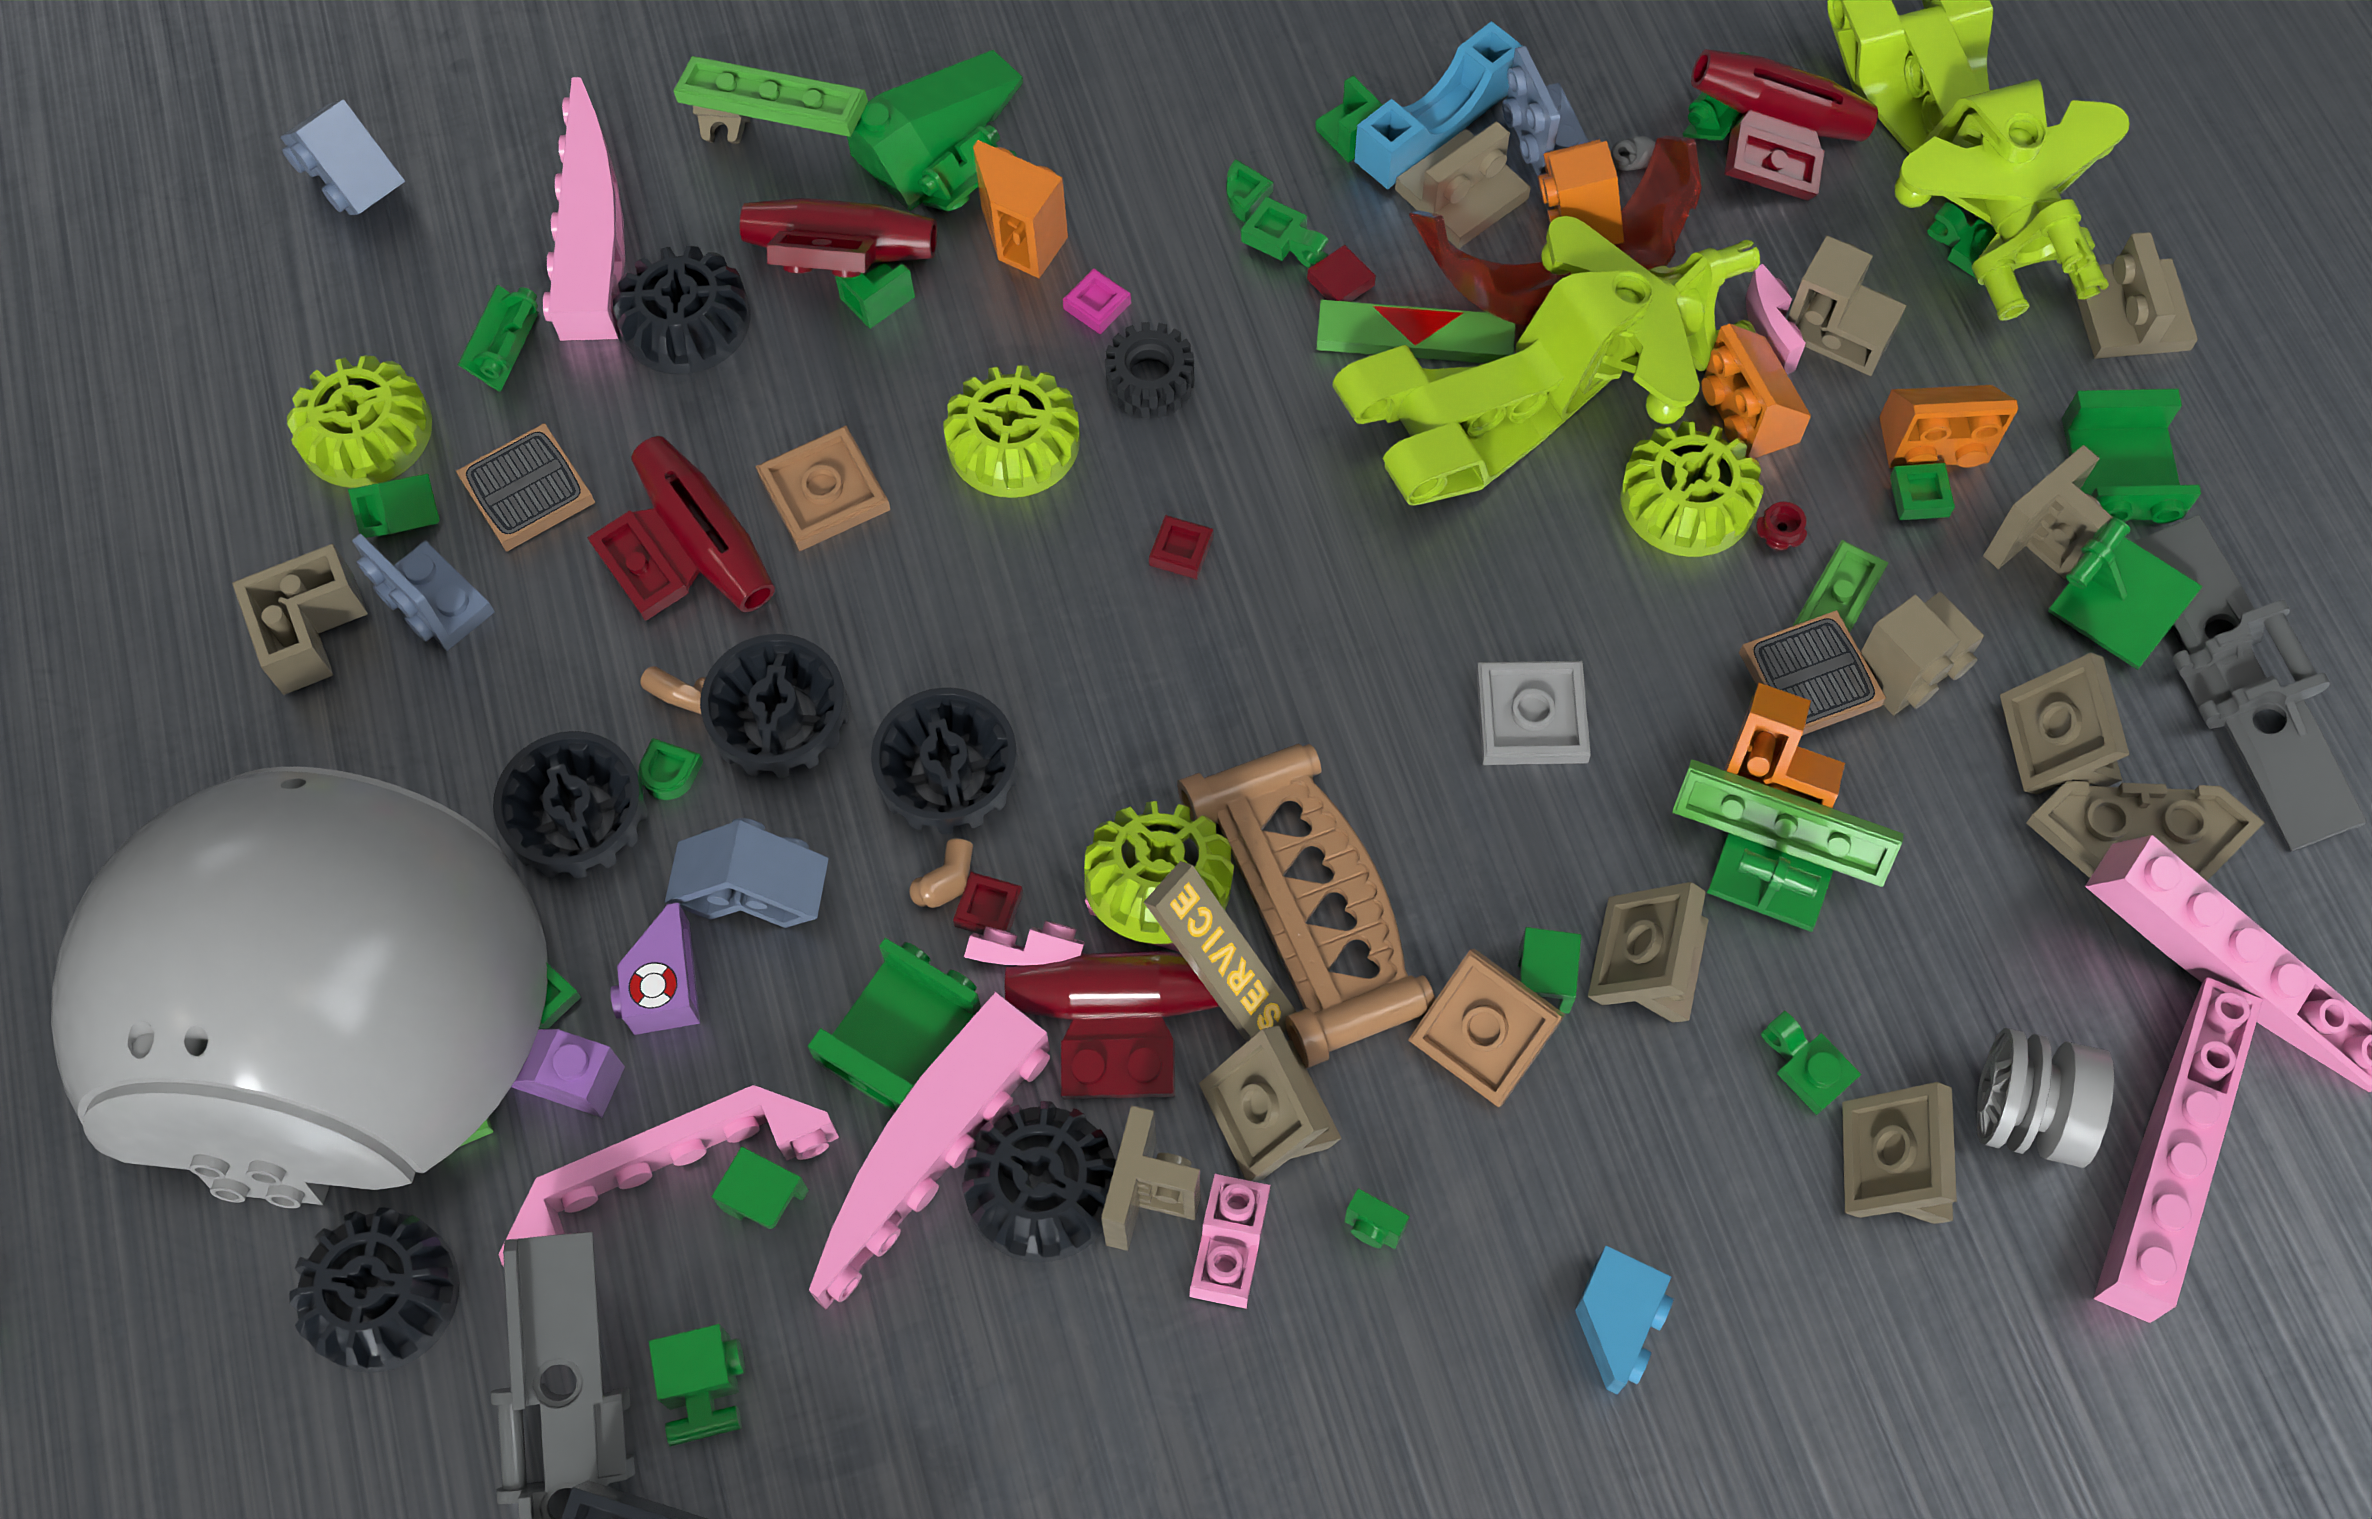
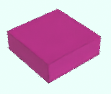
[1063,268,1131,334]

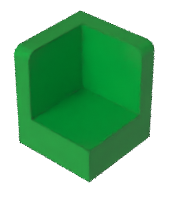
[1315,75,1383,163]
[835,263,915,329]
[348,473,440,538]
[1518,927,1582,1014]
[711,1146,809,1229]

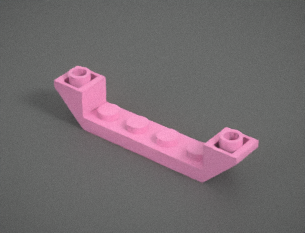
[498,1085,839,1266]

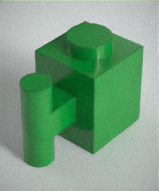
[649,1324,745,1447]

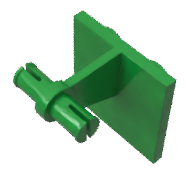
[2048,517,2203,670]
[1707,833,1834,932]

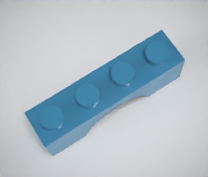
[1354,21,1523,189]

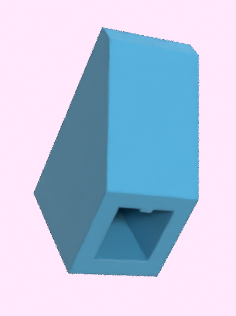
[1575,1246,1674,1395]

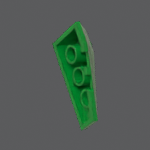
[847,50,1023,212]

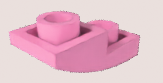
[1745,264,1806,375]
[964,921,1085,965]
[1189,1174,1271,1309]

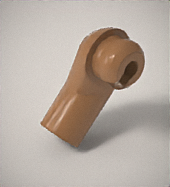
[641,666,706,714]
[909,839,973,908]

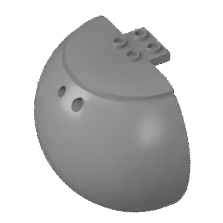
[51,767,548,1209]

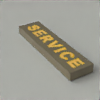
[1143,861,1297,1043]

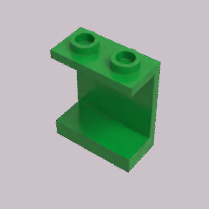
[2062,389,2201,524]
[808,938,981,1112]

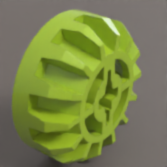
[287,355,432,488]
[943,364,1080,498]
[1620,421,1763,557]
[1084,801,1234,944]

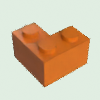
[1538,139,1624,245]
[1724,683,1845,808]

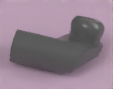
[1611,136,1683,180]

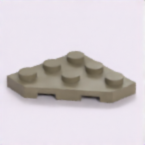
[2026,781,2265,881]

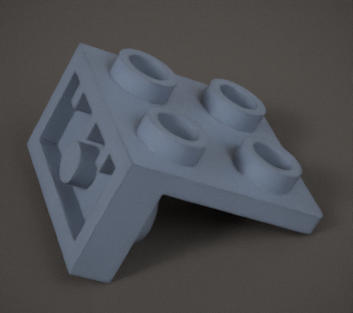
[1502,46,1589,176]
[352,534,495,651]

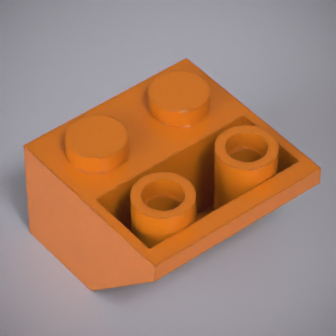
[973,140,1068,279]
[1701,324,1811,459]
[1879,385,2019,468]

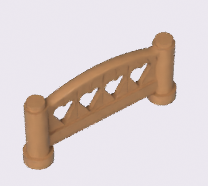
[1177,743,1435,1069]

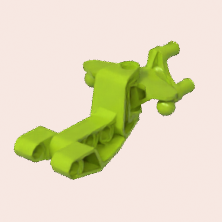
[1827,0,2130,321]
[1332,216,1760,506]

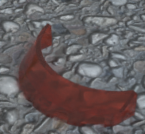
[1409,135,1702,326]

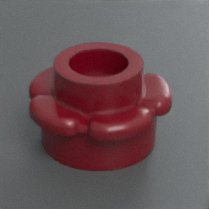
[1756,501,1807,550]

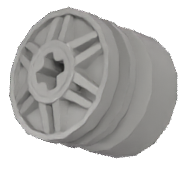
[1976,1027,2114,1168]

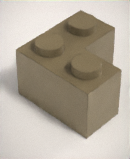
[1787,235,1907,376]
[232,543,368,695]
[1861,591,1984,716]

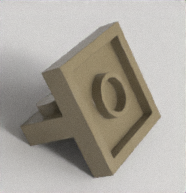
[1395,121,1531,249]
[2071,232,2198,359]
[1983,445,2112,580]
[2000,653,2130,795]
[1588,882,1709,1023]
[1199,1026,1342,1182]
[1842,1082,1957,1224]
[1101,1105,1201,1251]

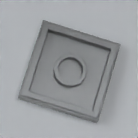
[1476,661,1591,765]

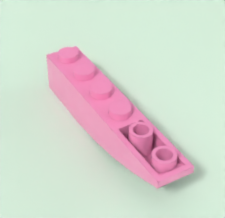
[543,77,625,341]
[2085,835,2372,1092]
[2093,977,2263,1323]
[809,992,1050,1309]

